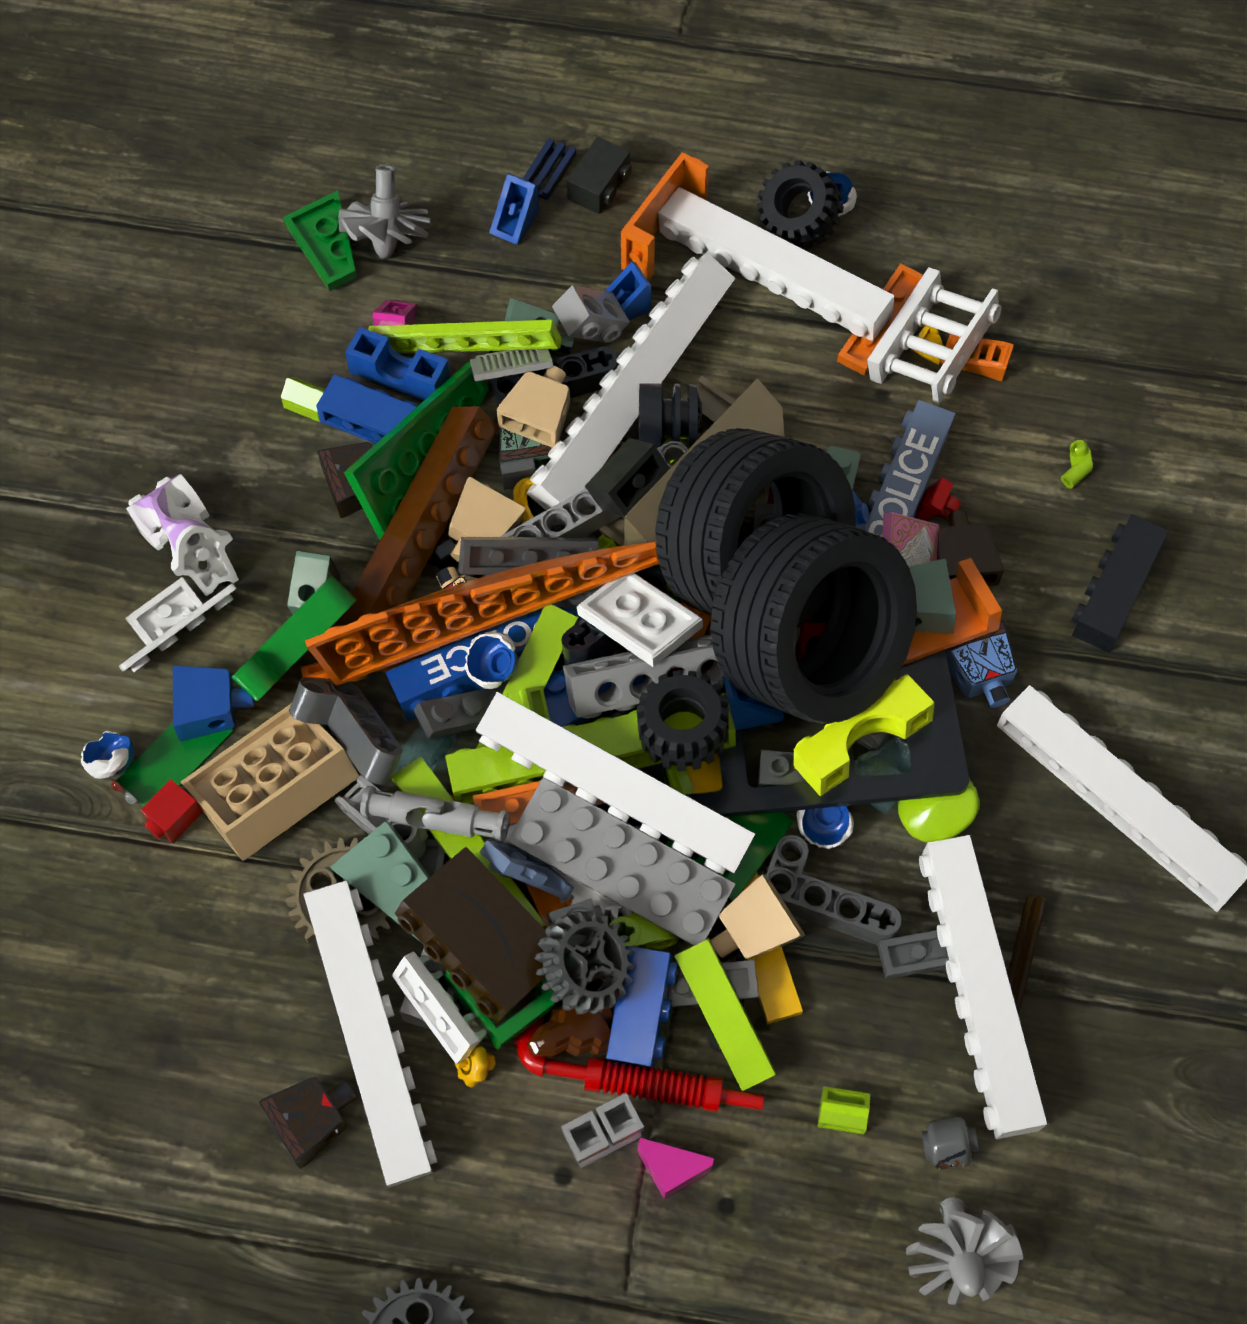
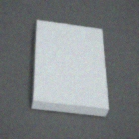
[577,573,703,667]

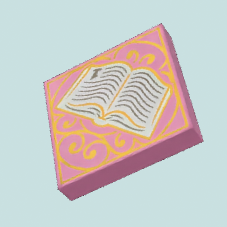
[882,512,939,567]

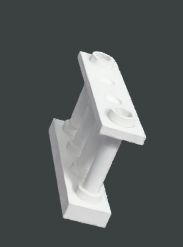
[867,267,1001,405]

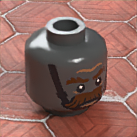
[922,1117,979,1170]

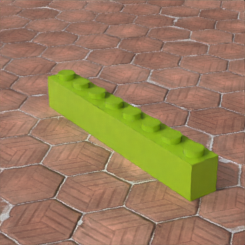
[445,693,736,804]

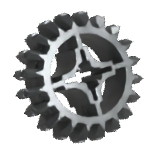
[534,911,636,1014]

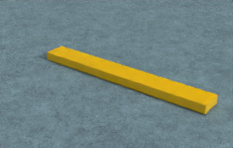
[686,753,803,1025]

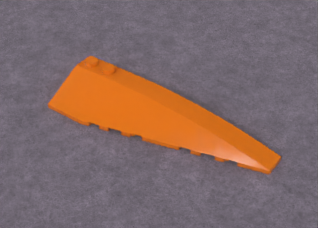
[305,541,659,686]

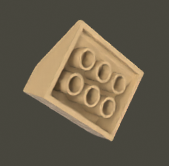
[180,704,359,861]

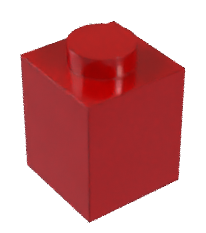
[140,779,203,843]

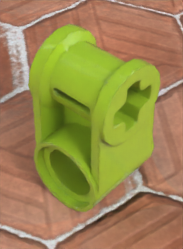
[609,913,679,951]

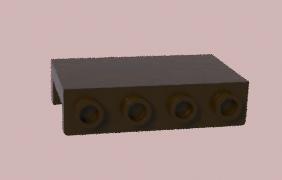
[395,847,547,1023]

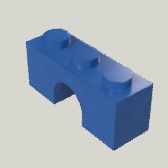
[345,327,450,401]

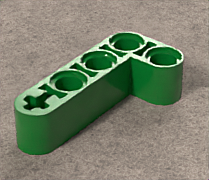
[231,575,357,702]

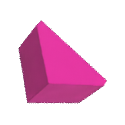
[373,300,417,326]
[638,1138,714,1199]

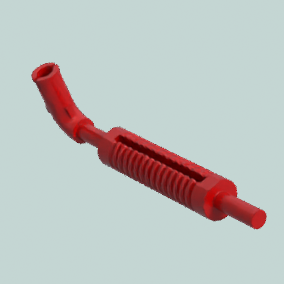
[514,1004,764,1113]

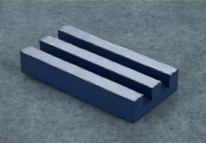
[523,137,576,200]

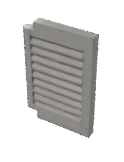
[470,349,553,381]

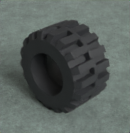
[757,160,844,248]
[637,670,729,771]

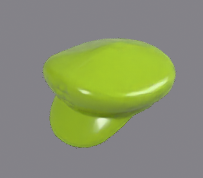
[898,778,980,843]

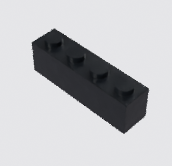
[1071,514,1169,653]

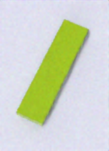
[675,938,776,1091]

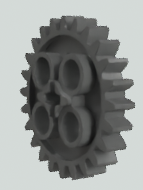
[362,1278,475,1324]

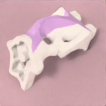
[126,474,239,596]

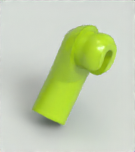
[1061,440,1093,489]

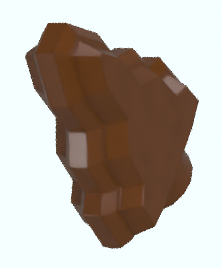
[527,989,613,1057]

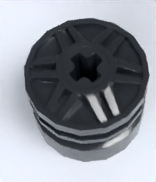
[639,383,702,449]

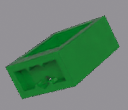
[444,971,559,1051]

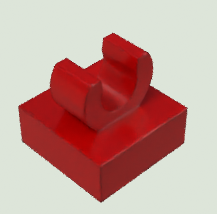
[916,477,961,521]

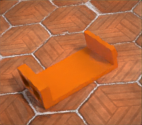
[621,152,709,281]
[903,558,1002,665]

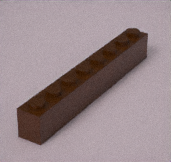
[334,406,499,626]

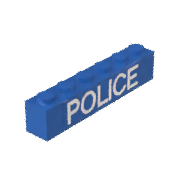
[386,606,583,721]

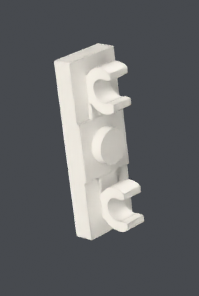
[392,952,487,1065]

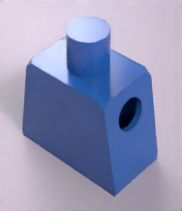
[173,666,255,741]

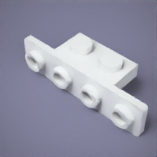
[119,577,237,672]

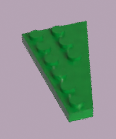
[344,362,489,540]

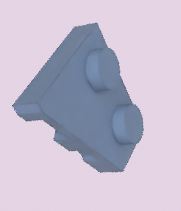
[479,840,574,900]

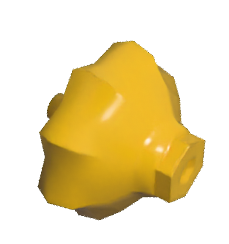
[454,1044,496,1088]

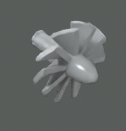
[339,164,431,259]
[906,1197,1023,1305]

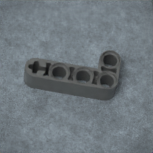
[289,677,403,785]
[766,835,902,945]

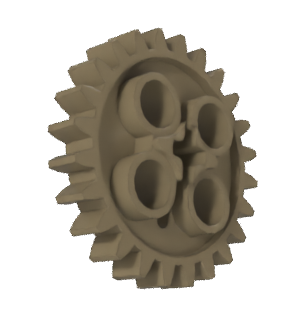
[286,838,395,948]

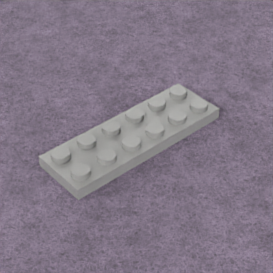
[507,777,735,945]

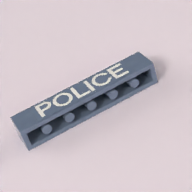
[865,400,956,537]

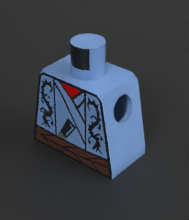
[945,621,1017,708]

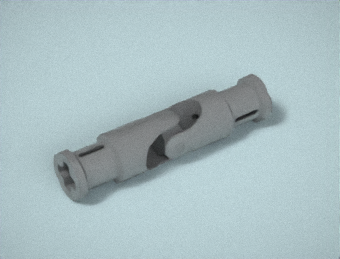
[360,785,510,843]

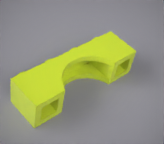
[794,674,935,797]

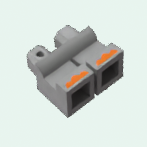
[561,1093,644,1169]

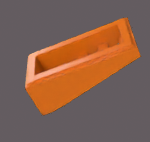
[940,334,1014,382]

